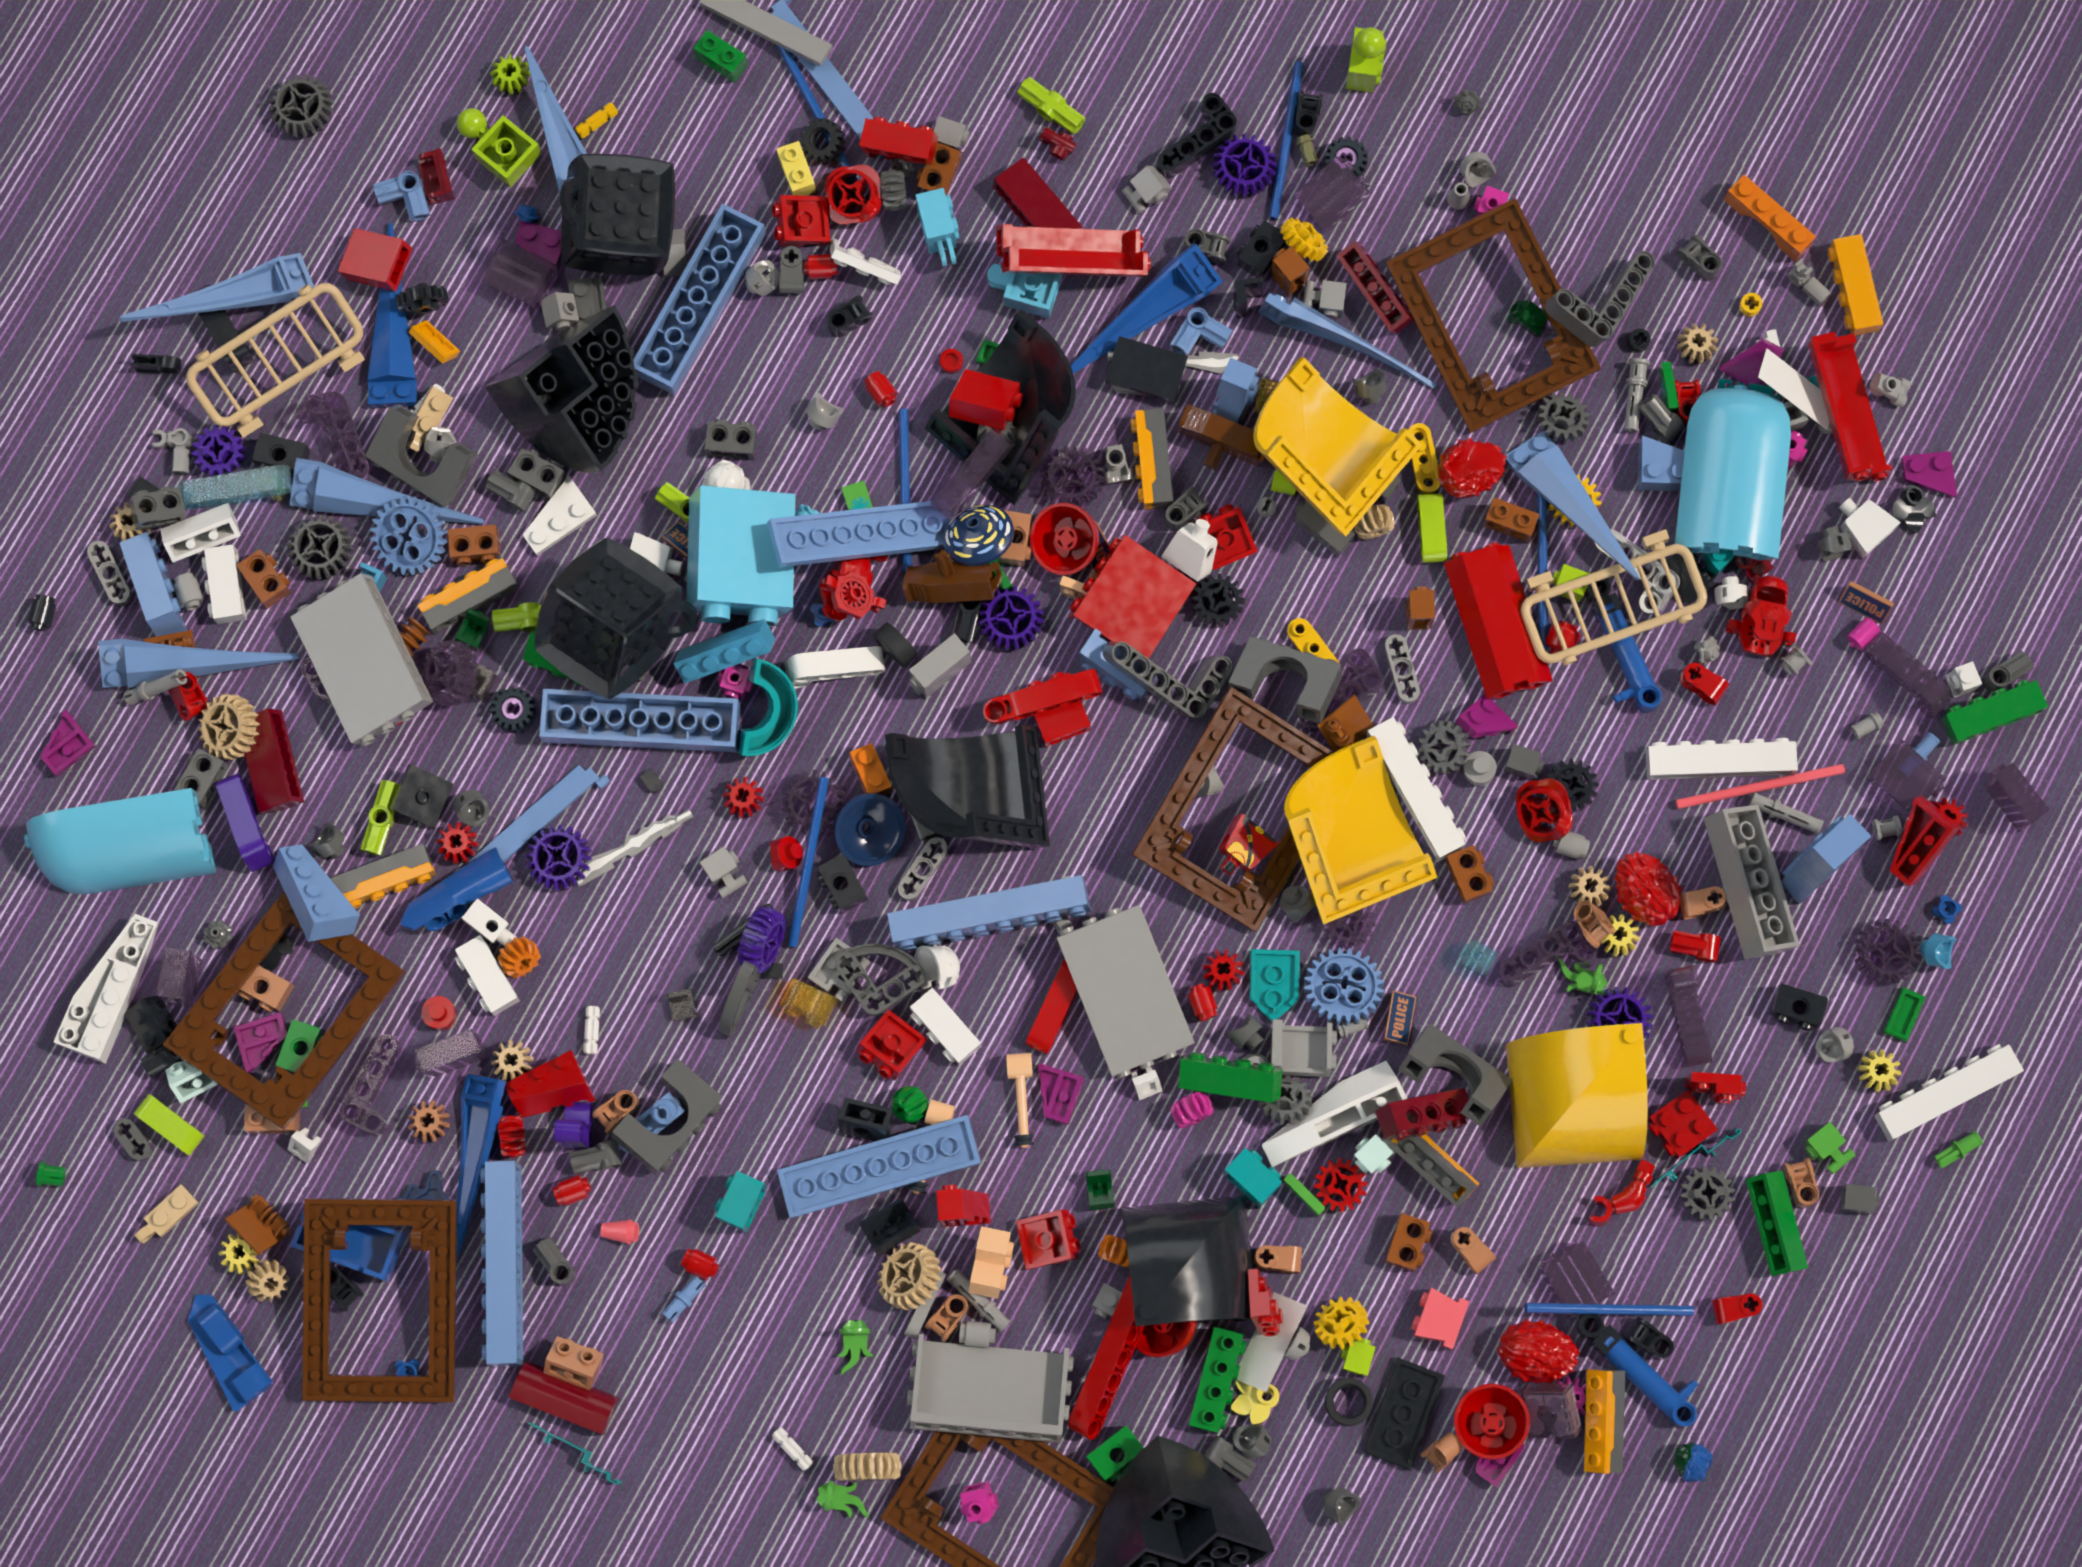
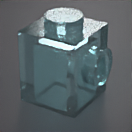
[1458,939,1499,978]

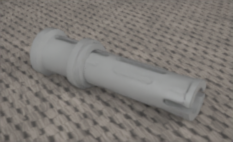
[1623,358,1650,433]

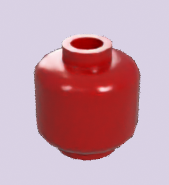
[1545,620,1581,654]

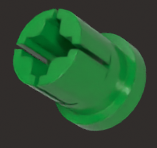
[36,1161,66,1187]

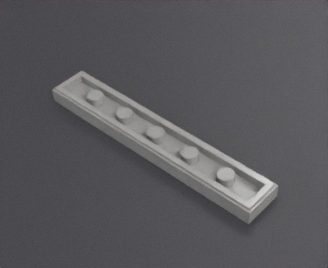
[700,0,833,67]

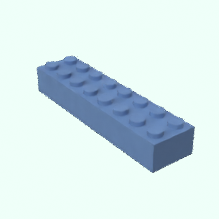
[633,203,766,396]
[539,689,741,753]
[1781,814,1871,904]
[887,875,1091,952]
[481,1161,524,1367]

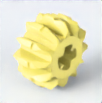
[1600,915,1640,957]
[1858,1050,1901,1092]
[219,1233,263,1274]

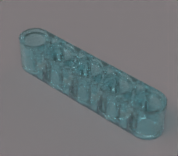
[179,465,292,509]

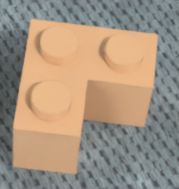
[969,1226,1014,1299]

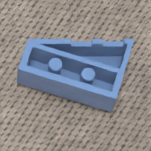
[1212,358,1259,424]
[1638,436,1685,492]
[1080,628,1157,701]

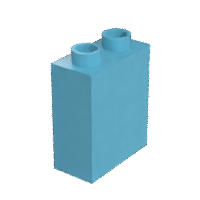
[687,485,795,627]

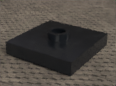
[389,764,453,829]

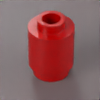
[804,254,838,279]
[864,371,898,408]
[1187,983,1218,1022]
[553,1174,592,1206]
[680,1248,720,1281]

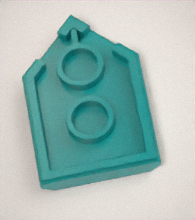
[1249,949,1300,1022]

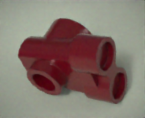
[1038,126,1076,161]
[1734,555,1774,584]

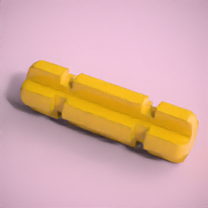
[575,102,618,138]

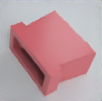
[1411,1288,1469,1351]

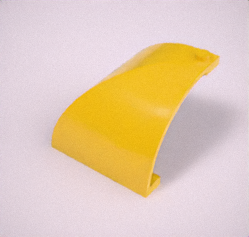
[1253,357,1422,536]
[1284,736,1437,924]
[1506,1023,1648,1168]

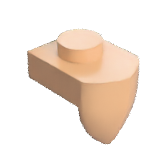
[1060,569,1096,599]

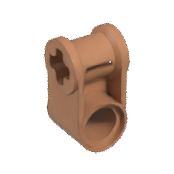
[1680,886,1727,920]
[1573,900,1616,948]
[591,1090,640,1134]
[1783,1158,1819,1208]
[1450,1227,1496,1275]
[1253,1245,1302,1274]
[925,1294,969,1342]
[1420,1432,1464,1474]

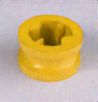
[1739,293,1763,317]

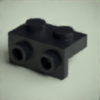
[1665,553,1716,605]
[125,995,177,1055]
[859,1198,921,1256]

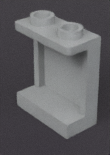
[1271,1019,1337,1077]

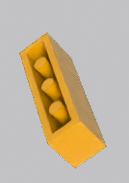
[1827,234,1883,336]

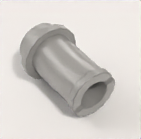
[1851,712,1884,740]
[1335,1016,1368,1038]

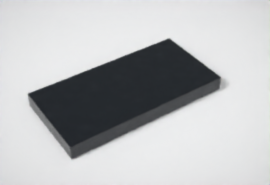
[1363,1357,1445,1471]

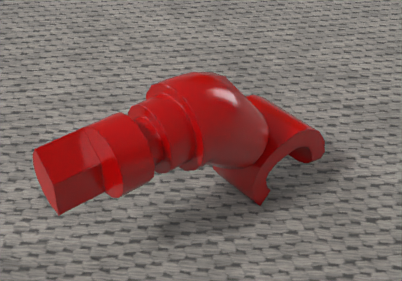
[1588,1159,1655,1227]

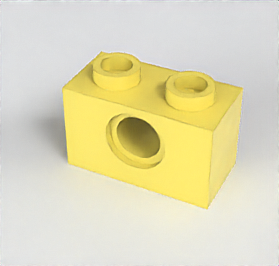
[777,141,816,196]

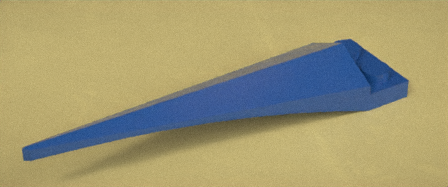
[368,222,418,408]
[1070,243,1223,374]
[456,1074,506,1263]

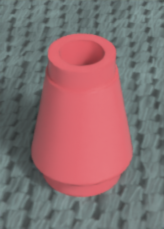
[601,1219,639,1244]

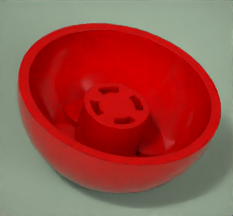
[1030,503,1099,575]
[1136,1321,1197,1358]
[1454,1384,1530,1460]

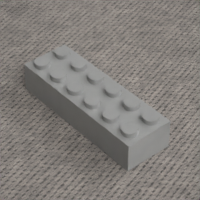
[1703,805,1800,960]

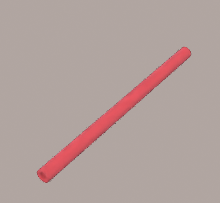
[1676,764,1845,809]

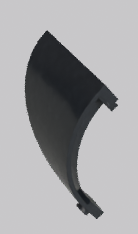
[924,309,1076,505]
[885,724,1050,848]
[1122,1195,1253,1327]

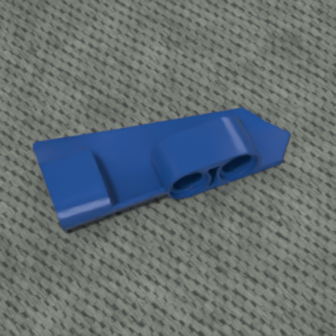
[400,847,514,931]
[188,1295,274,1412]

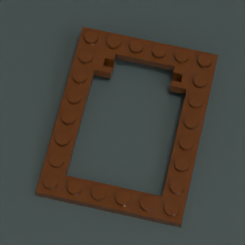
[1386,198,1601,434]
[1131,687,1334,932]
[163,891,405,1130]
[302,1198,457,1402]
[880,1431,1114,1567]

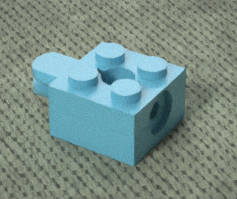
[916,188,960,267]
[987,264,1063,319]

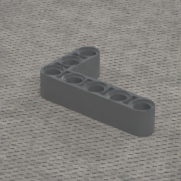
[1545,251,1655,348]
[1103,642,1232,718]

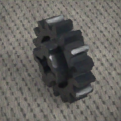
[396,283,449,316]
[1192,573,1245,627]
[1546,759,1599,813]

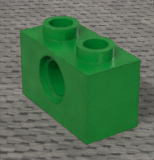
[693,30,748,83]
[275,1019,325,1073]
[1086,1425,1144,1482]

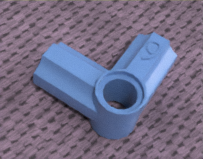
[373,171,431,221]
[1169,308,1233,356]

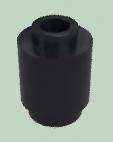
[27,594,56,632]

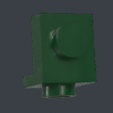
[1507,300,1548,336]
[454,609,491,652]
[1086,1169,1115,1211]

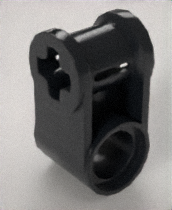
[1295,90,1323,137]
[828,295,874,337]
[330,1266,365,1312]
[1624,1317,1674,1360]

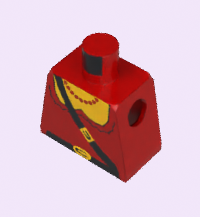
[1218,814,1279,876]

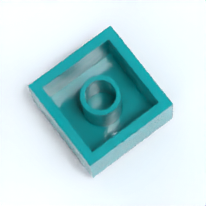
[1223,1148,1282,1209]
[714,1171,768,1233]

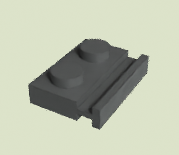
[568,276,607,325]

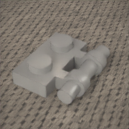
[808,938,870,1002]

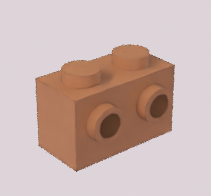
[543,1336,604,1391]

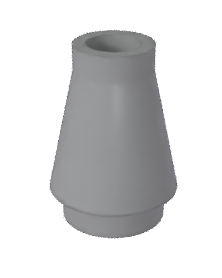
[1447,182,1471,210]

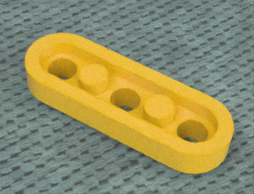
[1408,423,1440,494]
[1287,618,1339,663]

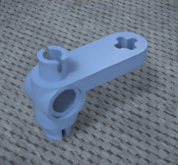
[618,1092,684,1152]

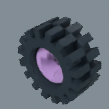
[1324,136,1368,183]
[490,686,537,733]

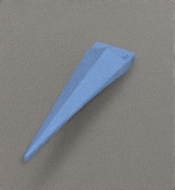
[525,46,587,196]
[119,253,314,322]
[1257,293,1438,390]
[1505,430,1639,580]
[290,458,484,524]
[98,639,299,688]

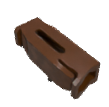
[1178,404,1265,470]
[902,550,1002,603]

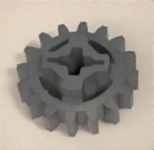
[1537,391,1590,443]
[1418,720,1471,774]
[1258,1075,1312,1125]
[1679,1166,1735,1221]

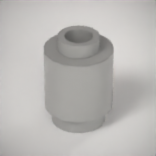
[173,573,204,611]
[1552,832,1590,859]
[959,1321,996,1348]

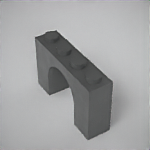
[365,404,479,507]
[1294,476,1401,558]
[1228,636,1342,724]
[1398,1023,1512,1127]
[610,1058,723,1175]

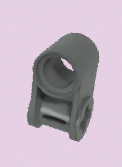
[1183,229,1231,264]
[1677,234,1722,281]
[779,246,804,293]
[1164,486,1210,531]

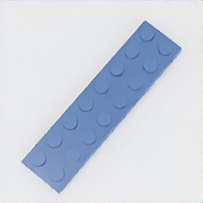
[767,499,954,567]
[777,1115,982,1219]

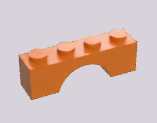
[1724,175,1816,262]

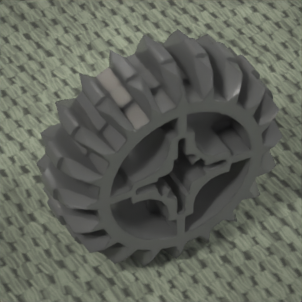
[269,74,333,138]
[287,514,353,580]

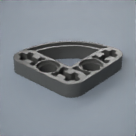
[835,943,926,1016]
[719,961,761,1038]

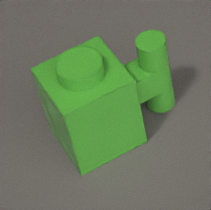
[1804,1122,1856,1175]

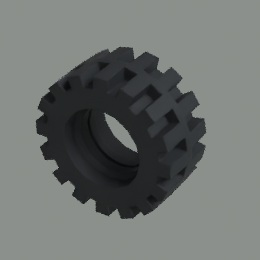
[800,118,846,163]

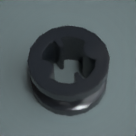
[1628,329,1651,353]

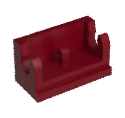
[418,148,455,206]

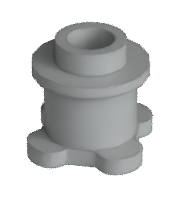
[1780,643,1813,675]

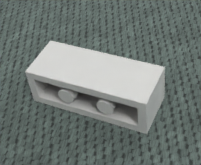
[160,503,241,562]
[202,544,247,624]
[455,935,520,1016]
[910,988,982,1066]

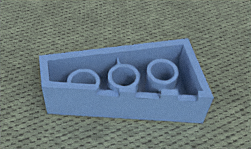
[119,532,187,636]
[273,844,360,942]

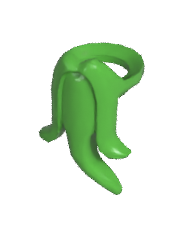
[1558,959,1607,995]
[838,1319,873,1375]
[816,1480,869,1518]

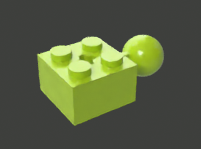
[1346,27,1387,93]
[456,108,542,188]

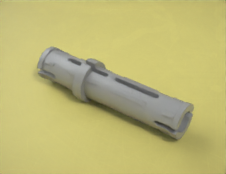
[124,669,187,705]
[1749,792,1824,835]
[947,1269,1011,1333]

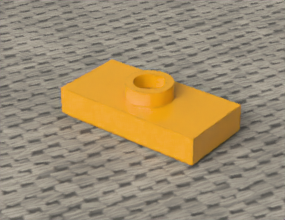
[409,320,460,364]

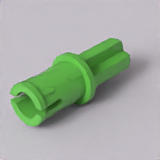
[1934,1131,1983,1168]

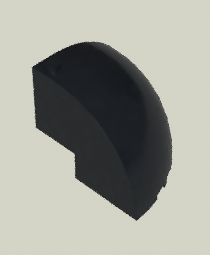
[485,305,638,473]
[1095,1436,1275,1567]

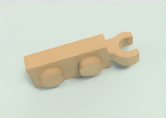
[407,386,453,452]
[134,1184,199,1244]

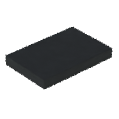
[1105,336,1188,402]

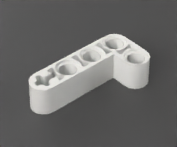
[1595,529,1680,613]
[784,646,885,689]

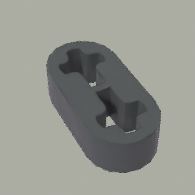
[113,1118,152,1161]

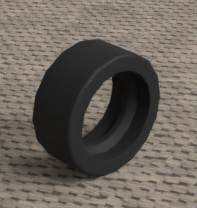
[873,622,918,668]
[1325,1378,1373,1426]

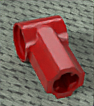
[1669,930,1721,963]

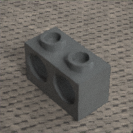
[705,419,758,460]
[507,448,566,500]
[129,486,187,530]
[174,748,228,808]

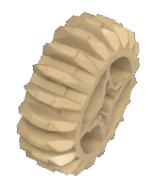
[197,694,260,760]
[877,1242,942,1311]
[833,1453,902,1481]

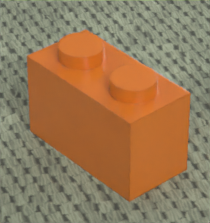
[849,743,892,796]

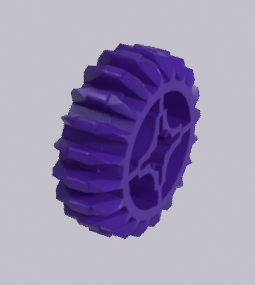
[1212,133,1277,198]
[978,585,1044,651]
[525,825,592,891]
[738,907,786,974]
[1586,987,1654,1039]

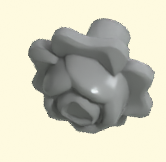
[1694,636,1720,666]

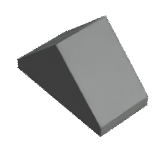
[663,229,688,277]

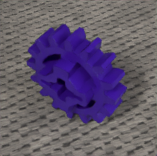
[192,425,246,478]

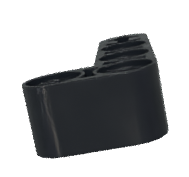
[1157,93,1237,179]
[195,284,255,373]

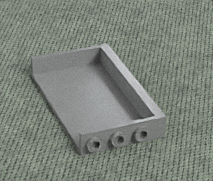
[291,573,433,746]
[1056,905,1195,1079]
[907,1334,1074,1443]

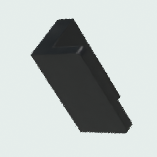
[1233,277,1263,318]

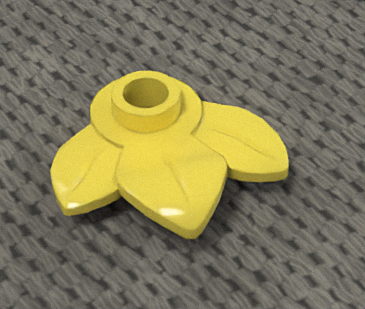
[1231,1380,1279,1425]

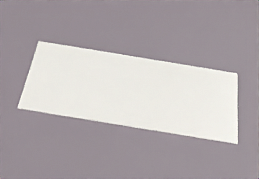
[1758,348,1829,430]
[1237,1292,1307,1392]

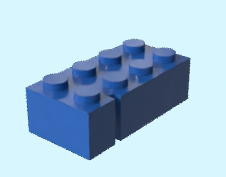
[290,1212,406,1282]

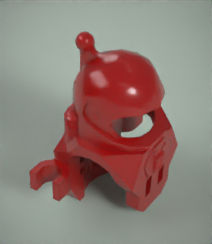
[819,557,886,622]
[1725,575,1797,657]

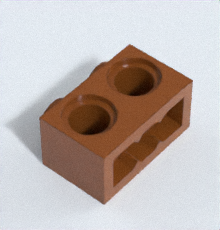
[916,142,964,195]
[1271,246,1310,297]
[1483,497,1540,543]
[448,524,501,566]
[236,549,291,609]
[1406,586,1435,630]
[1445,845,1495,905]
[1385,1213,1432,1272]

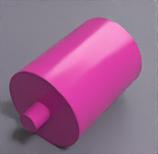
[1847,617,1880,650]

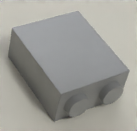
[909,633,971,699]

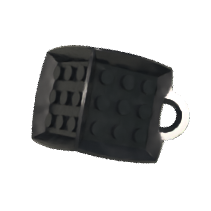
[560,154,675,275]
[535,538,698,699]

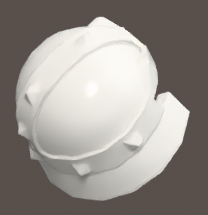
[702,460,750,490]
[914,944,960,989]

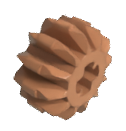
[408,1100,450,1143]

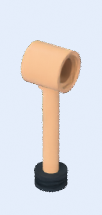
[1006,1053,1034,1148]
[907,1099,955,1194]

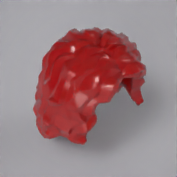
[1437,438,1507,498]
[1614,851,1682,926]
[1497,1319,1580,1385]

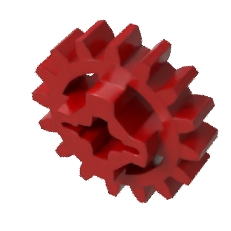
[1313,1158,1368,1213]

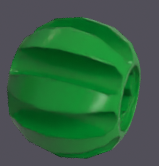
[891,1086,928,1123]

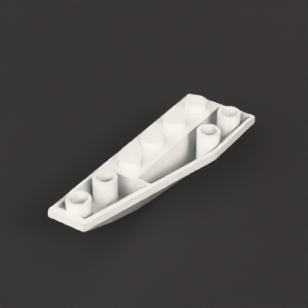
[54,914,159,1064]
[1262,1061,1407,1167]

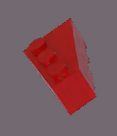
[859,117,938,165]
[1890,796,1961,886]
[505,1050,596,1118]
[936,1185,991,1228]

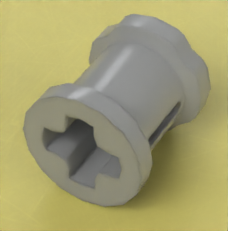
[1872,815,1902,841]

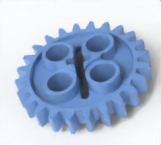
[370,496,448,575]
[1304,947,1384,1026]

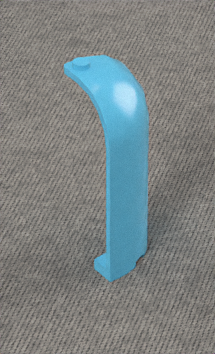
[1675,385,1791,561]
[24,788,216,894]

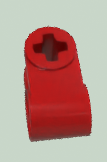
[1674,379,1700,427]
[1680,663,1729,706]
[168,672,209,721]
[1711,1293,1763,1325]

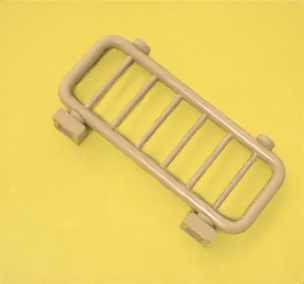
[186,283,365,438]
[1521,529,1707,666]

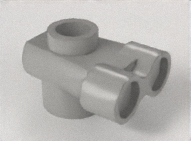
[1870,373,1911,407]
[1103,444,1134,484]

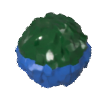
[1673,1442,1713,1482]

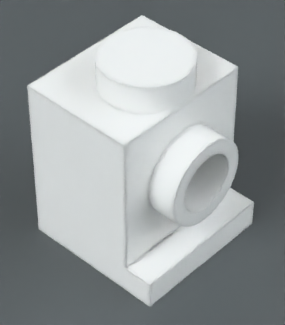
[1944,661,1982,698]

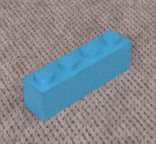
[673,619,775,684]

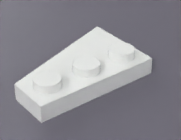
[830,238,901,285]
[523,476,597,556]

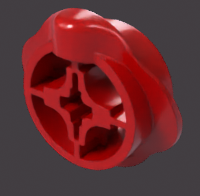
[825,164,882,225]
[1516,778,1573,842]

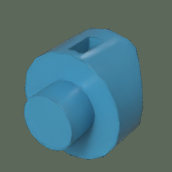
[1920,933,1957,969]

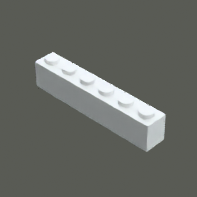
[1366,717,1466,862]
[1645,738,1798,780]
[1874,1044,2024,1142]

